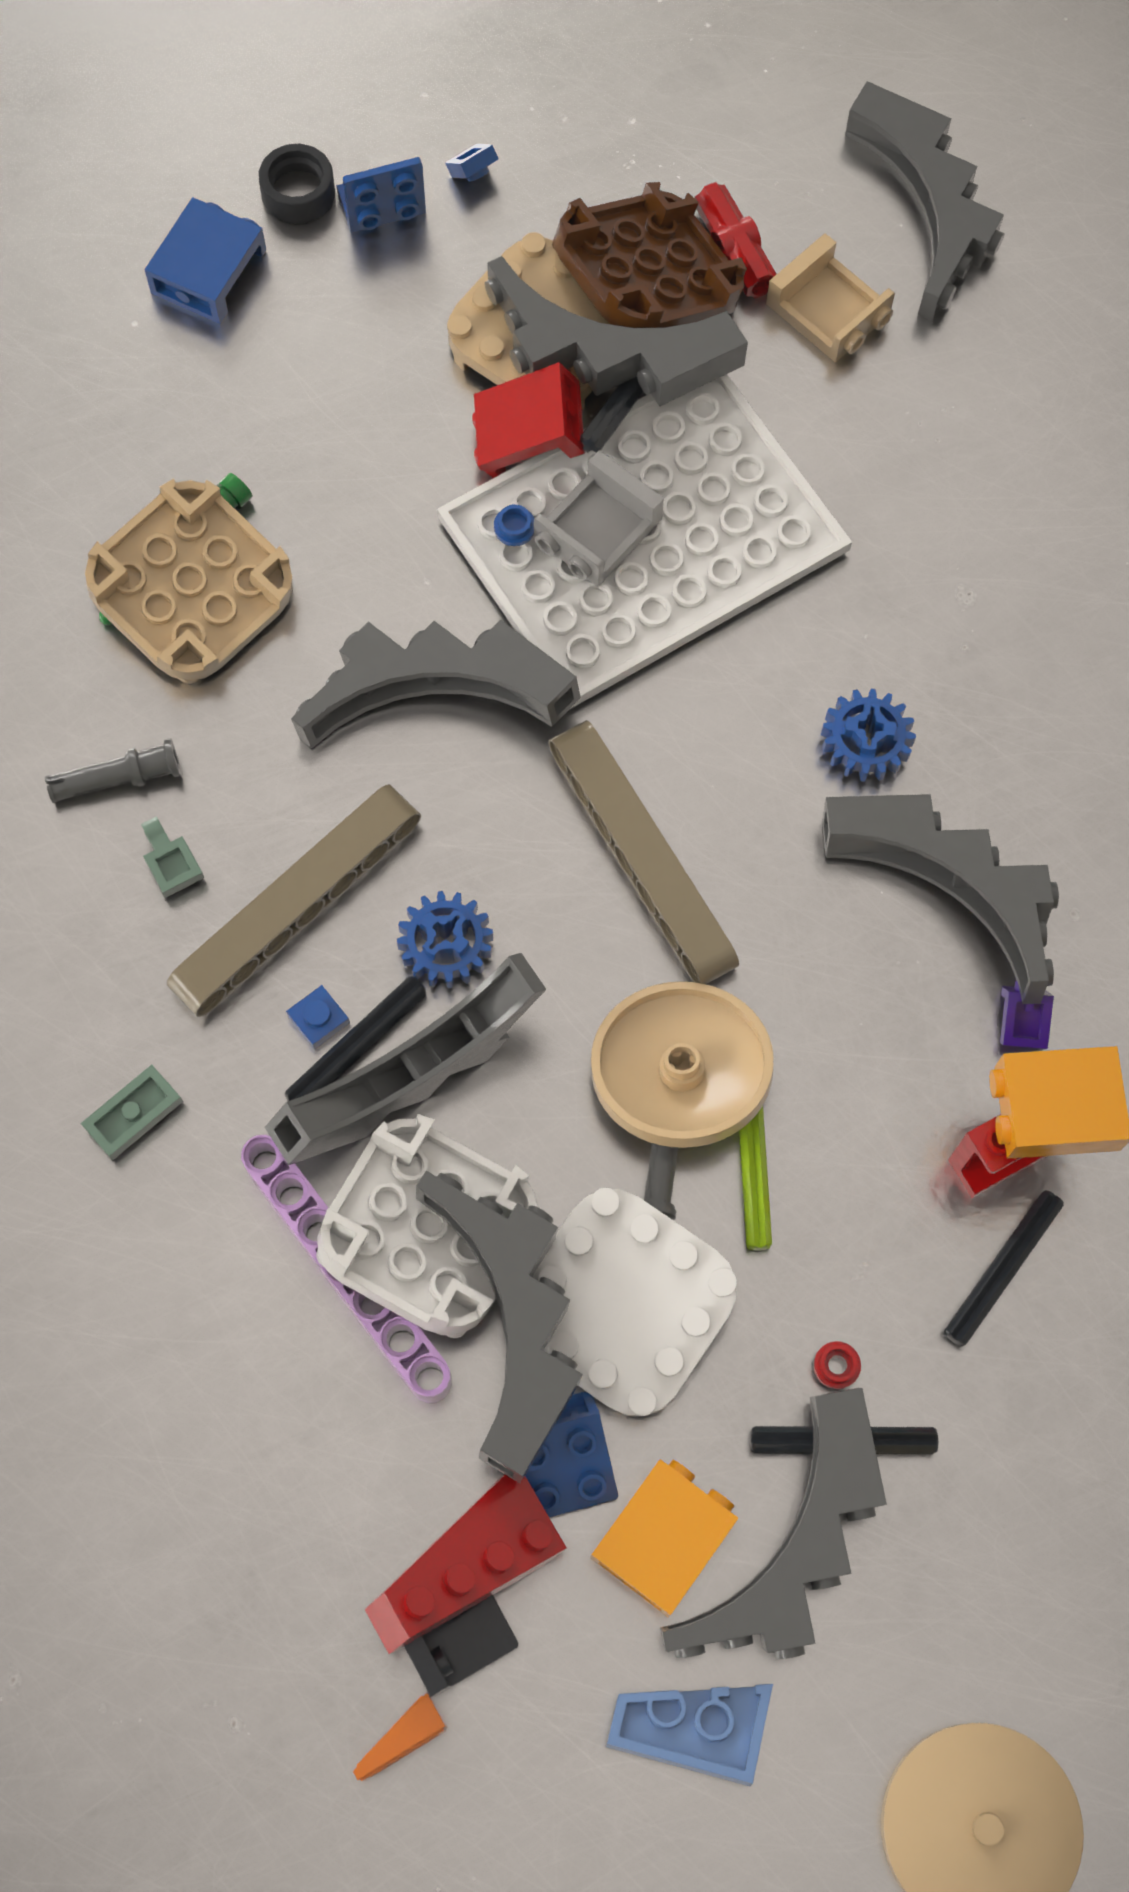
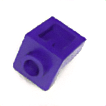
[1000,980,1054,1049]

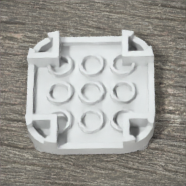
[316,1114,541,1338]
[533,1188,737,1416]

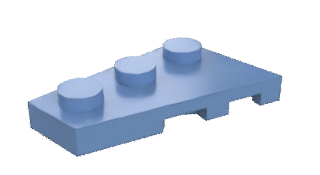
[606,1684,773,1786]

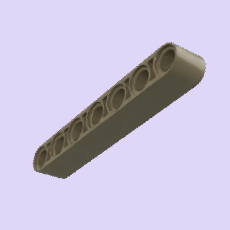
[548,720,739,984]
[167,784,421,1017]

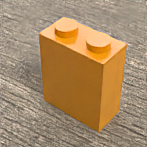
[989,1046,1129,1159]
[590,1459,738,1617]

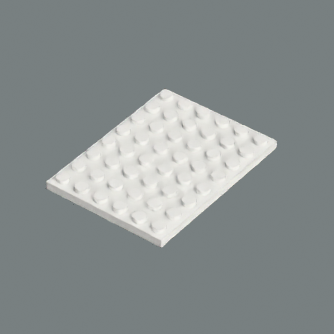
[437,374,852,710]

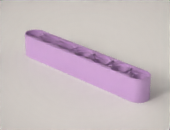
[241,1135,452,1403]

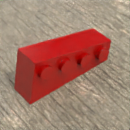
[365,1474,567,1654]

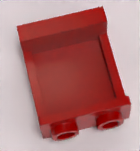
[472,362,585,478]
[948,1114,1048,1198]

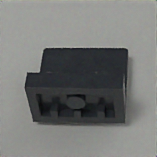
[404,1595,519,1697]

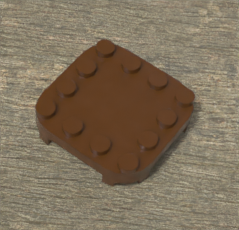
[552,182,747,328]

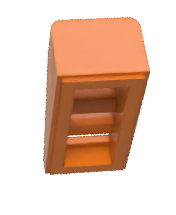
[353,1692,448,1781]

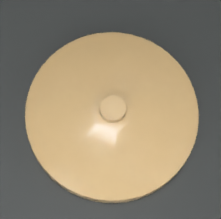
[591,982,773,1148]
[881,1723,1084,1892]

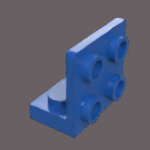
[336,157,426,233]
[525,1391,618,1518]

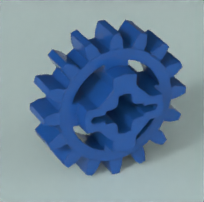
[820,688,916,782]
[397,891,493,988]

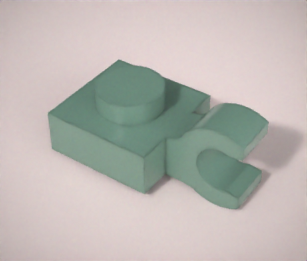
[141,816,204,898]

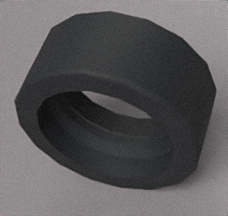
[258,143,335,224]

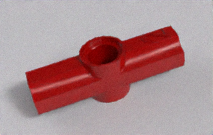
[694,182,777,299]

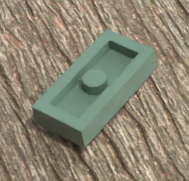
[80,1064,183,1161]

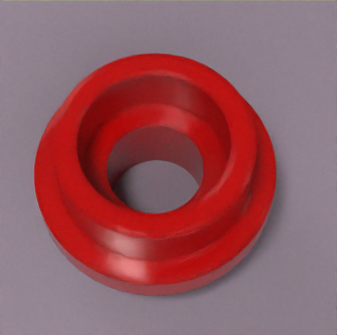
[813,1341,861,1389]

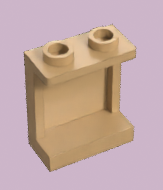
[766,233,895,363]

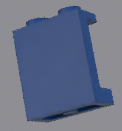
[144,197,266,324]

